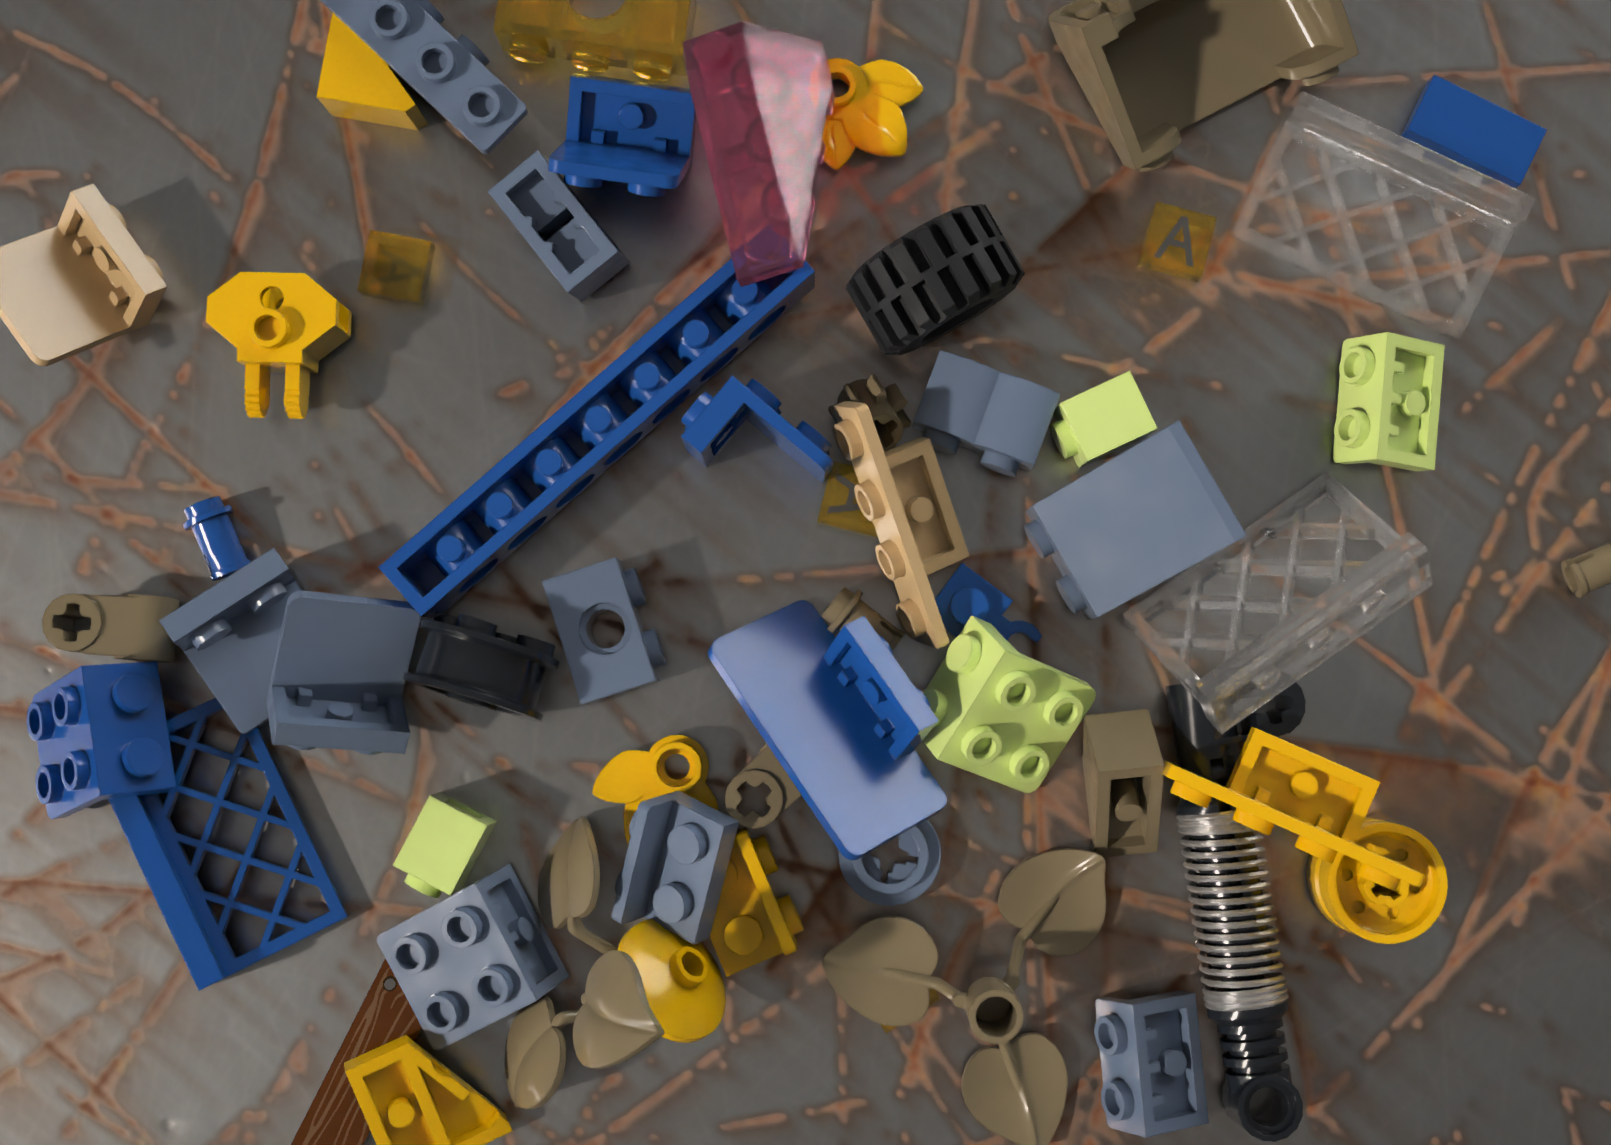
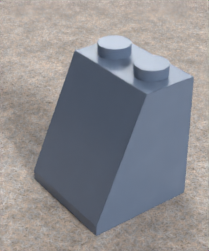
[1024,420,1247,620]

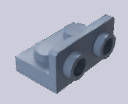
[611,790,739,945]
[1094,990,1209,1138]

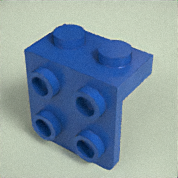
[548,73,699,197]
[681,375,834,483]
[27,661,176,819]

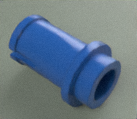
[183,496,250,581]

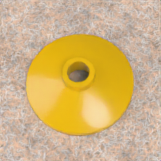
[617,919,726,1043]

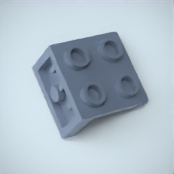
[159,548,302,734]
[377,864,570,1050]

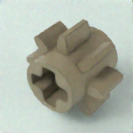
[828,375,912,452]

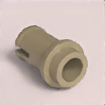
[1561,542,1611,598]
[821,586,905,651]

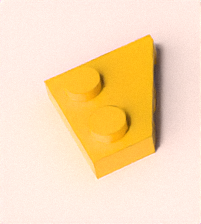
[344,1035,512,1145]

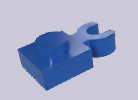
[935,563,1042,643]

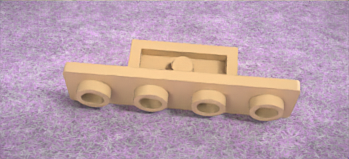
[833,401,970,649]

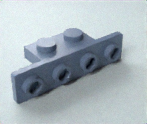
[320,0,528,154]

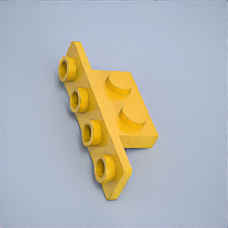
[1162,727,1425,891]

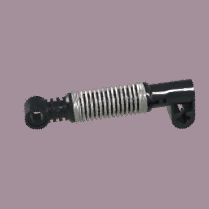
[1165,672,1306,1142]

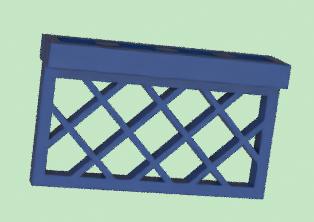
[108,698,349,991]

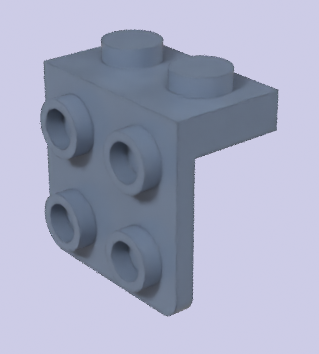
[266,591,421,755]

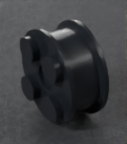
[403,612,560,722]

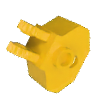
[206,272,352,419]

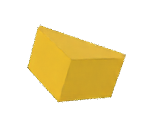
[316,13,428,130]

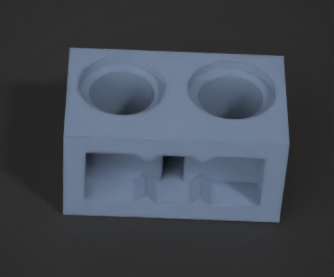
[488,150,630,302]

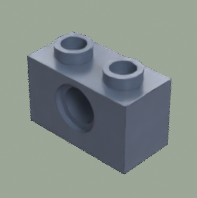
[542,557,666,705]

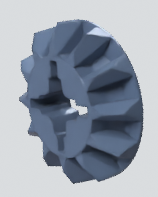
[839,819,941,906]

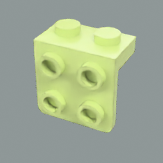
[922,615,1096,793]

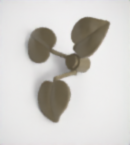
[504,816,665,1109]
[822,848,1106,1145]

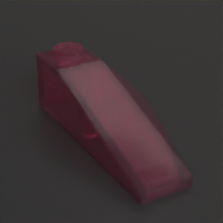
[682,21,835,287]

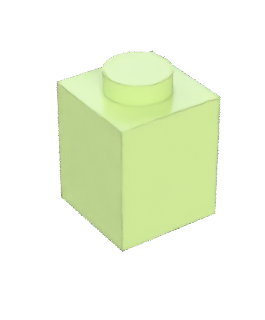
[1050,371,1158,468]
[393,792,497,898]

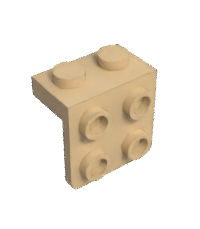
[0,183,167,366]

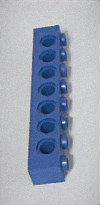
[378,223,815,619]

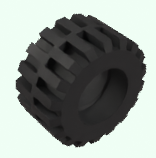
[846,204,1025,356]

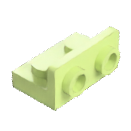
[1333,332,1445,471]

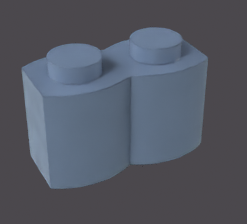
[912,350,1060,476]

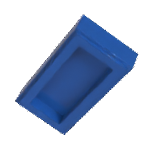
[1401,74,1547,190]

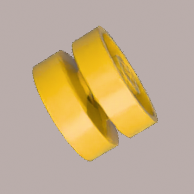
[1306,817,1448,944]

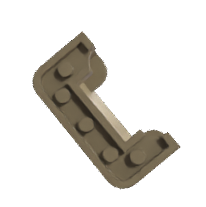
[1047,0,1359,172]

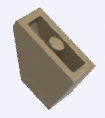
[1082,709,1165,857]

